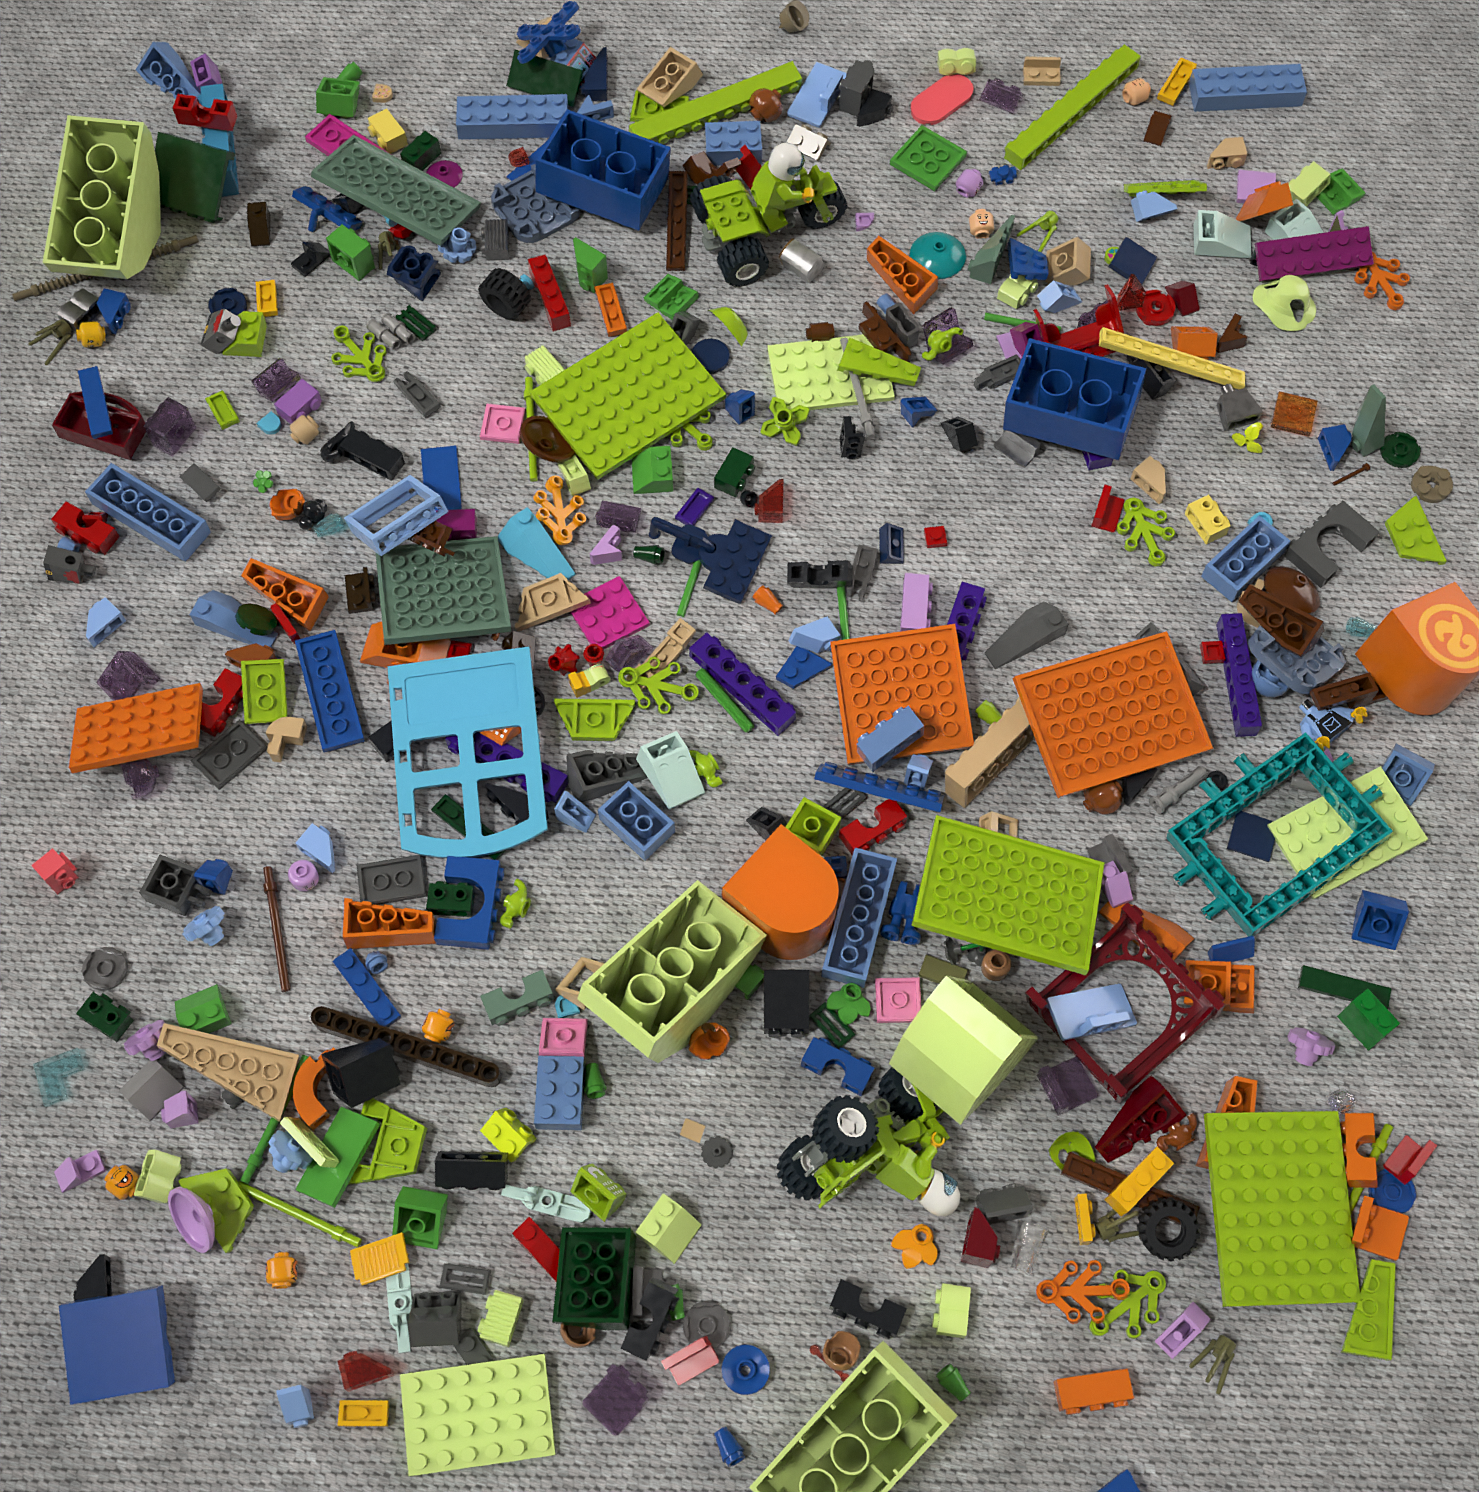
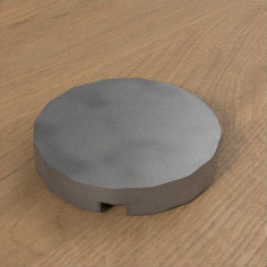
[82,947,128,991]
[683,1301,730,1349]

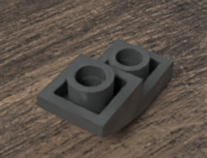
[179,463,221,503]

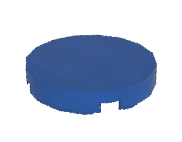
[1368,1169,1416,1214]

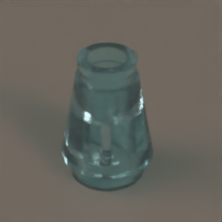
[313,513,345,537]
[1346,616,1378,637]

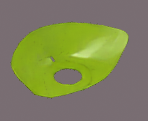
[708,307,748,346]
[1049,1131,1096,1170]

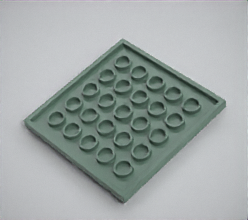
[375,536,511,645]

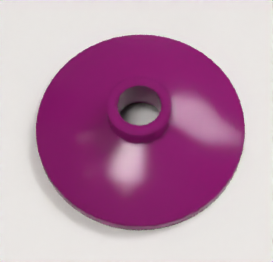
[426,160,463,188]

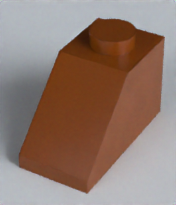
[225,643,277,668]

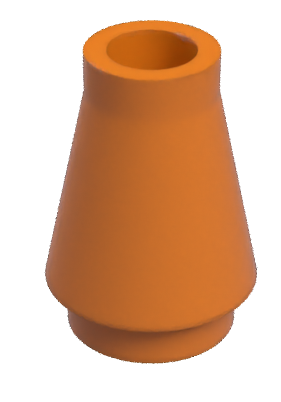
[752,585,783,615]

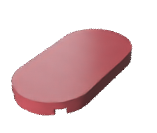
[911,74,973,125]

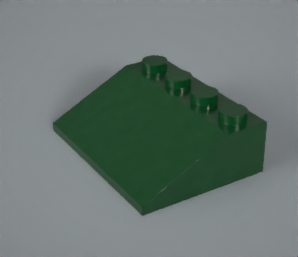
[552,1227,637,1331]

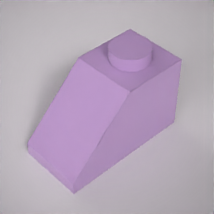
[161,1091,198,1128]
[1154,1302,1211,1359]

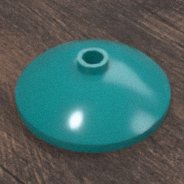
[910,232,966,279]

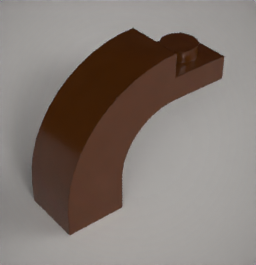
[682,151,741,185]

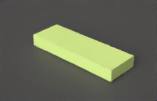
[280,1117,339,1168]

